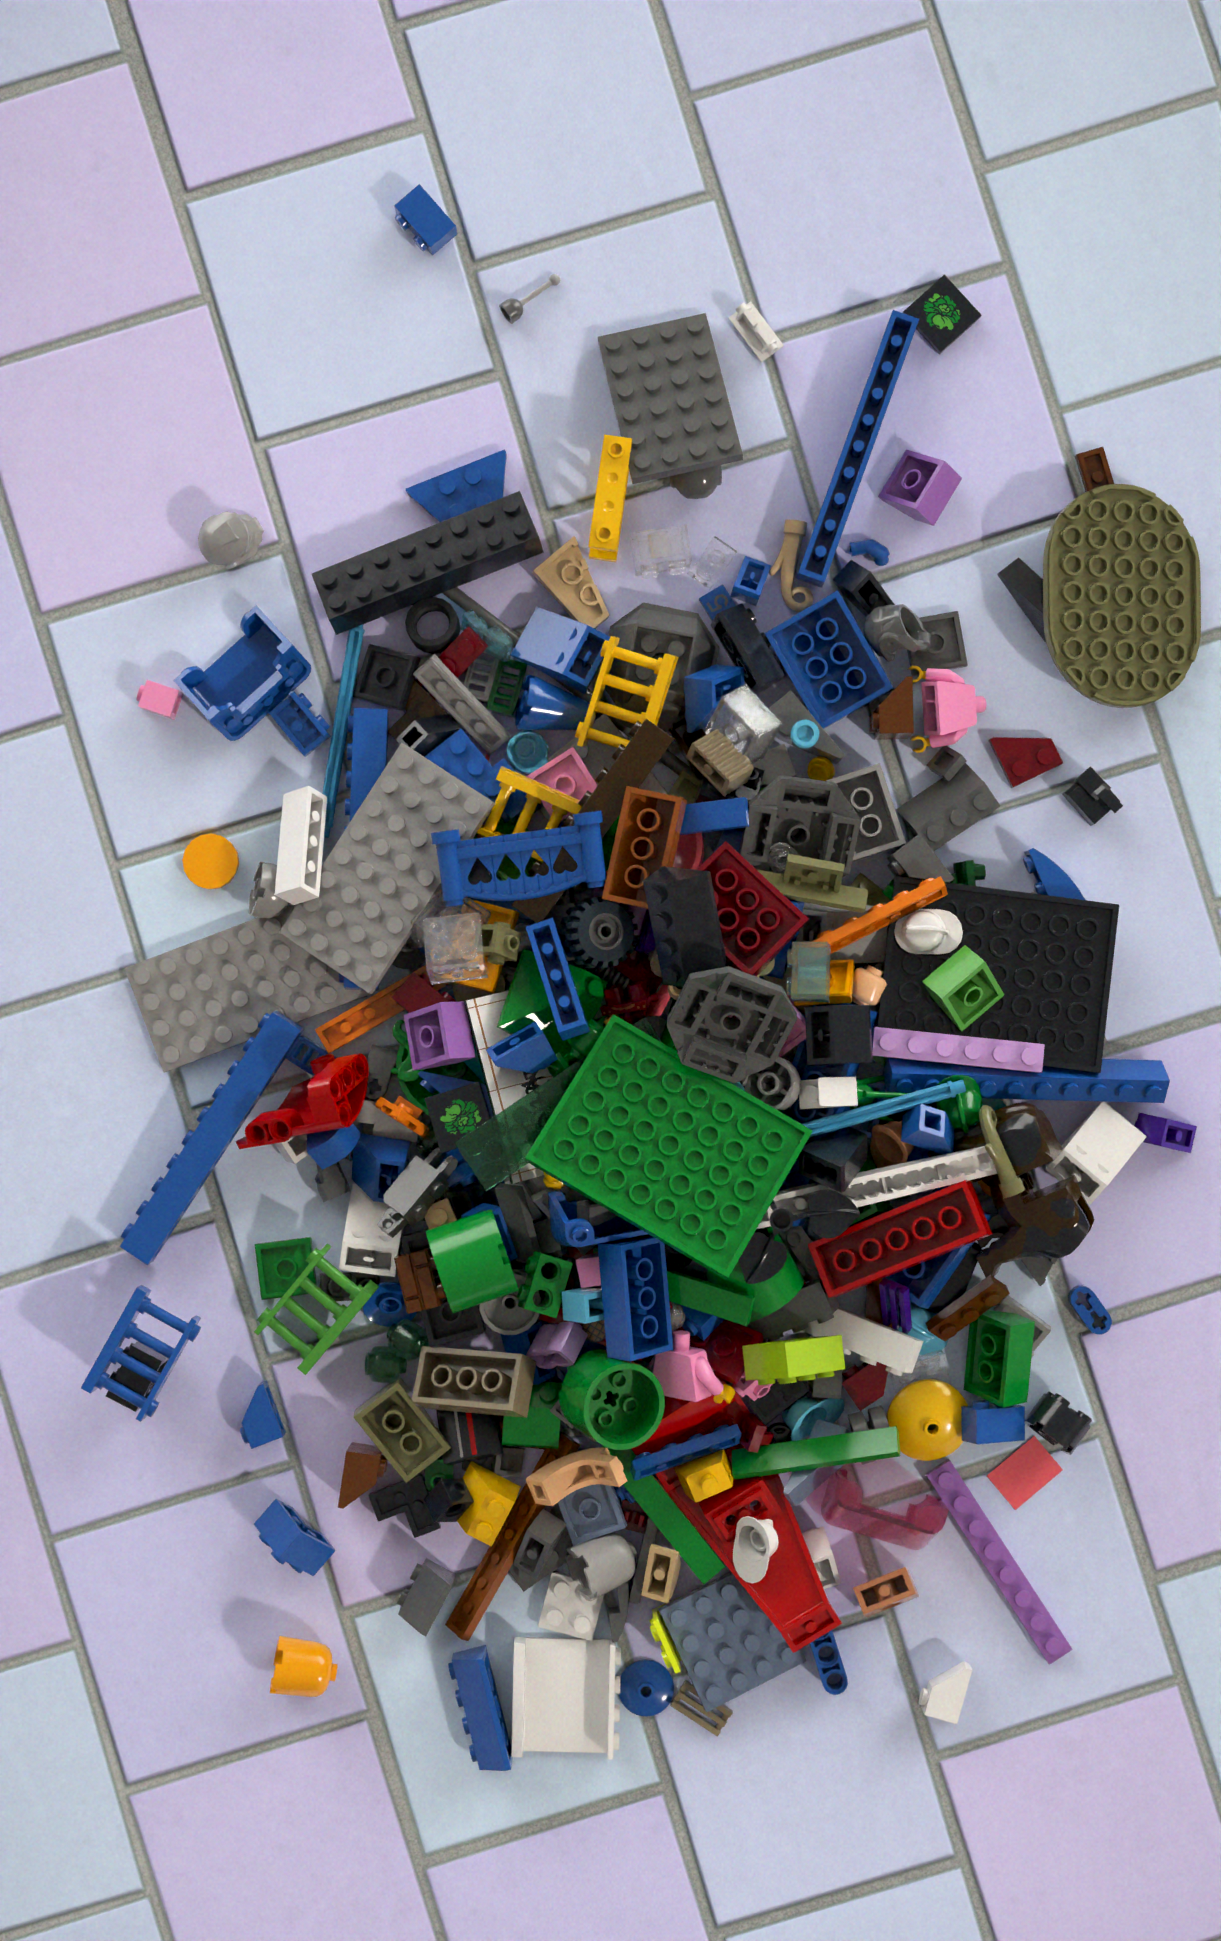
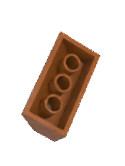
[602,786,687,909]

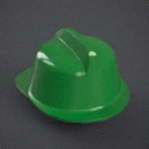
[936,1075,983,1134]

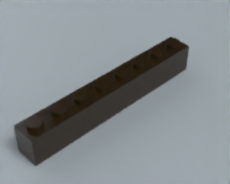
[512,719,674,923]

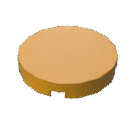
[182,833,239,890]

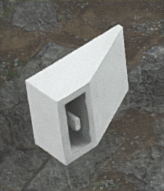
[1045,1102,1146,1205]
[339,1184,404,1277]

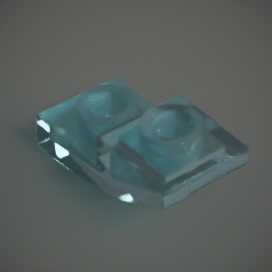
[461,609,513,662]

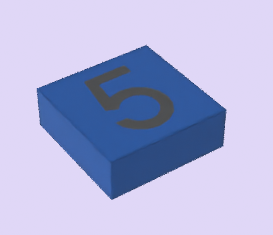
[699,584,736,621]

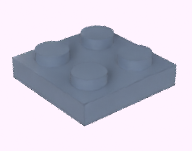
[558,1484,627,1545]

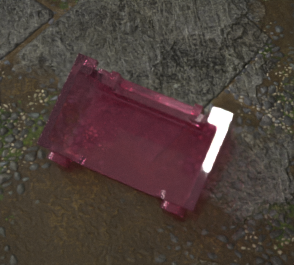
[821,1468,949,1550]

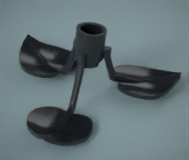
[739,1189,860,1284]

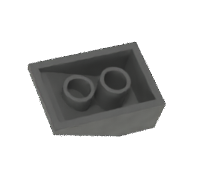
[761,690,845,764]

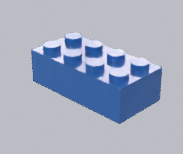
[598,1234,673,1361]

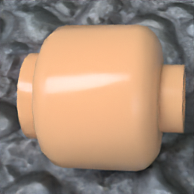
[852,965,886,1006]

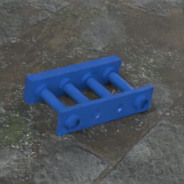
[81,1285,201,1422]

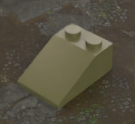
[354,1375,451,1483]

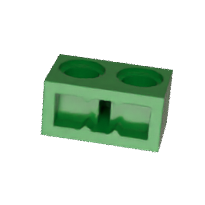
[517,1251,573,1318]

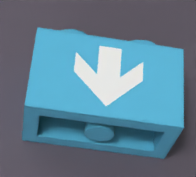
[562,1285,604,1324]

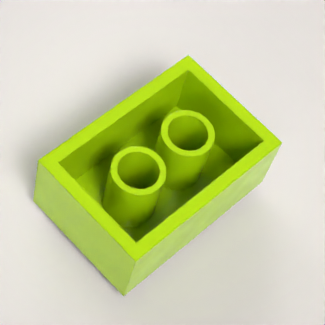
[742,1335,845,1385]

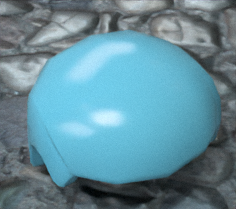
[507,730,549,774]

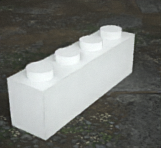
[274,786,327,905]
[802,1307,924,1376]

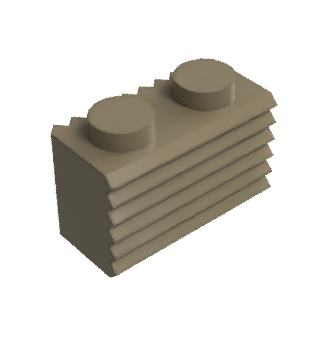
[686,729,754,796]

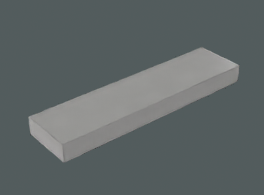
[413,654,511,755]

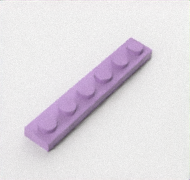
[872,1027,1045,1073]

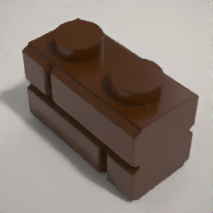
[394,1248,446,1314]

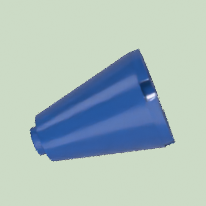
[515,674,590,730]

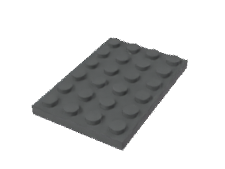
[597,313,743,484]

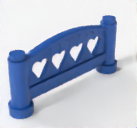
[431,810,607,906]

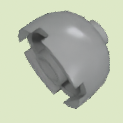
[249,862,292,919]
[742,1056,801,1112]

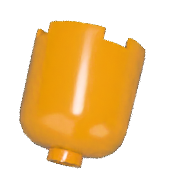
[270,1636,338,1697]

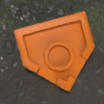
[375,1095,429,1137]

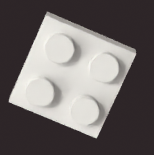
[538,1571,604,1641]

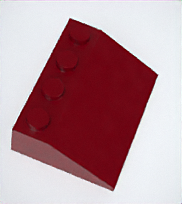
[696,841,809,977]

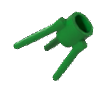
[850,1075,909,1123]

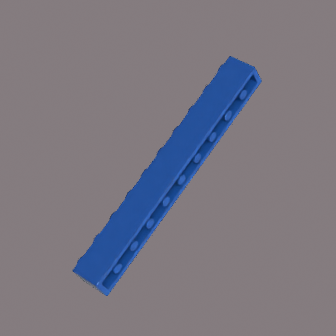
[796,310,919,588]
[339,708,389,991]
[119,1011,305,1265]
[883,1057,1170,1103]

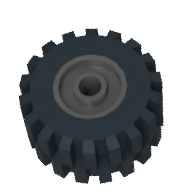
[559,896,638,969]

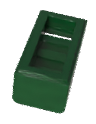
[486,657,528,718]

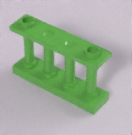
[254,1243,379,1375]

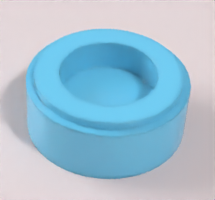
[790,720,819,749]

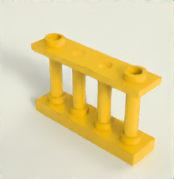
[588,434,632,562]
[575,636,679,748]
[477,766,582,862]

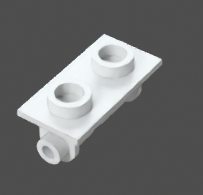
[728,301,784,363]

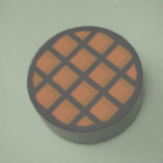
[582,1320,606,1342]

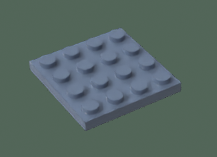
[658,1572,806,1713]

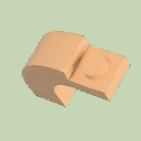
[525,1447,627,1506]

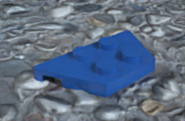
[406,449,507,522]

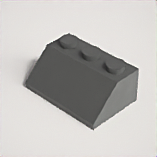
[896,763,1000,852]

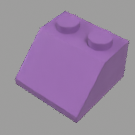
[878,449,962,526]
[404,1001,475,1070]

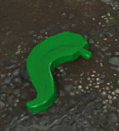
[391,1019,426,1083]

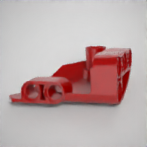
[236,1053,369,1149]

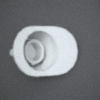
[894,909,963,955]
[733,1516,779,1583]

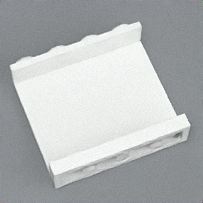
[511,1637,621,1759]

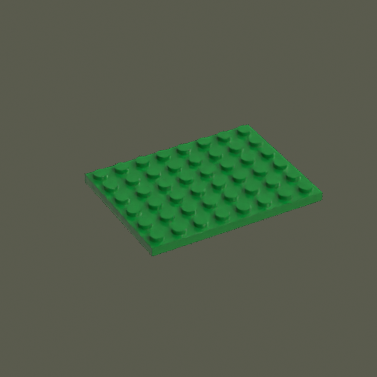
[525,1014,812,1280]

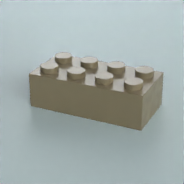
[412,1346,536,1418]

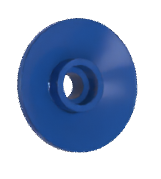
[363,1282,417,1327]
[619,1659,674,1717]

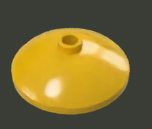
[886,1379,968,1461]

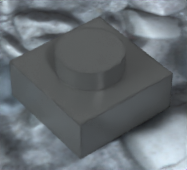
[927,746,967,782]

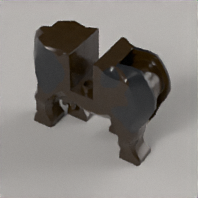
[928,1102,1095,1277]

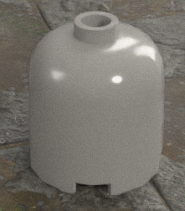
[565,1532,637,1601]

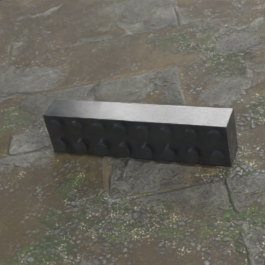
[312,491,544,635]

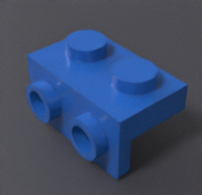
[269,690,331,757]

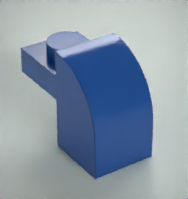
[307,1123,360,1170]

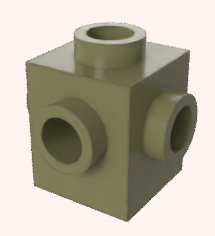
[473,922,521,965]

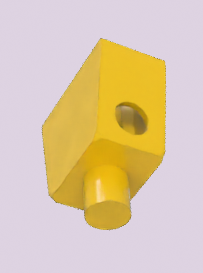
[674,1449,734,1502]

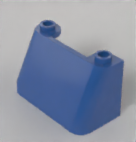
[173,605,311,741]
[548,1190,648,1247]

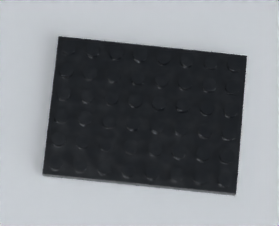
[876,876,1119,1073]

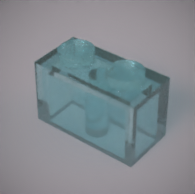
[786,942,831,1003]

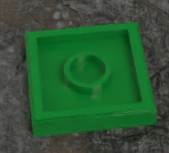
[255,1237,317,1300]

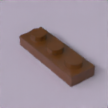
[925,1275,1010,1341]

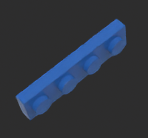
[630,1424,741,1481]

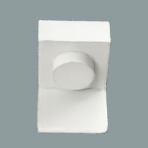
[799,1077,858,1110]

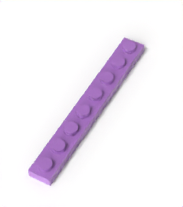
[926,1459,1073,1665]

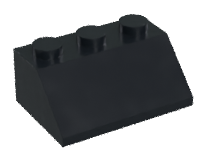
[711,603,785,697]

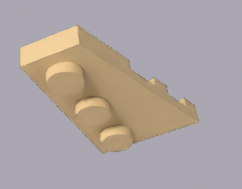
[532,536,609,629]

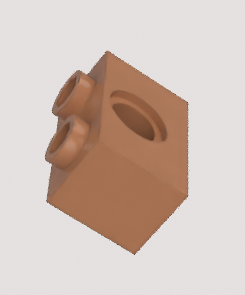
[853,1567,919,1617]

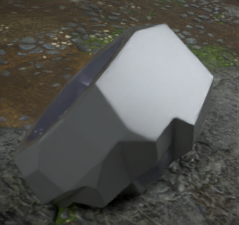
[315,1162,350,1202]

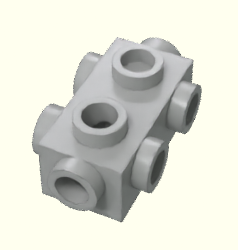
[778,1226,821,1282]

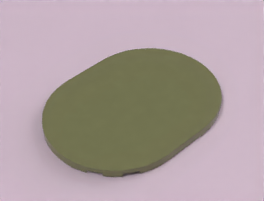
[1043,484,1201,708]

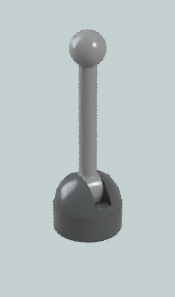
[499,274,560,324]

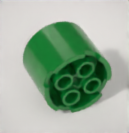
[426,1209,519,1313]
[705,1226,804,1323]
[559,1349,665,1450]

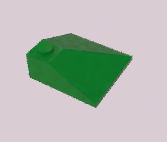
[497,949,608,1057]

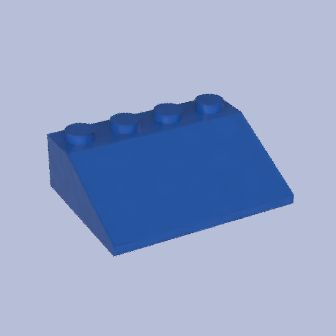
[765,590,895,729]

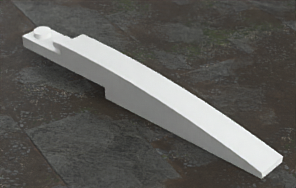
[757,1146,997,1229]

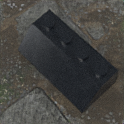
[643,866,728,987]

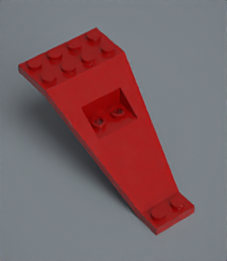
[652,1387,842,1653]

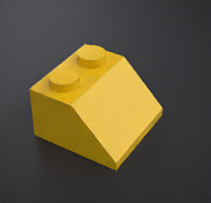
[457,1461,521,1547]

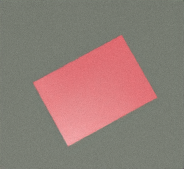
[987,1436,1063,1510]

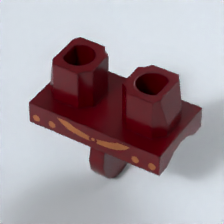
[600,980,658,1028]

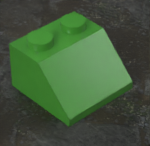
[922,945,1004,1031]

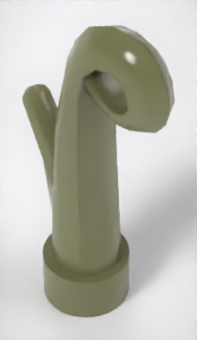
[979,1105,1025,1198]

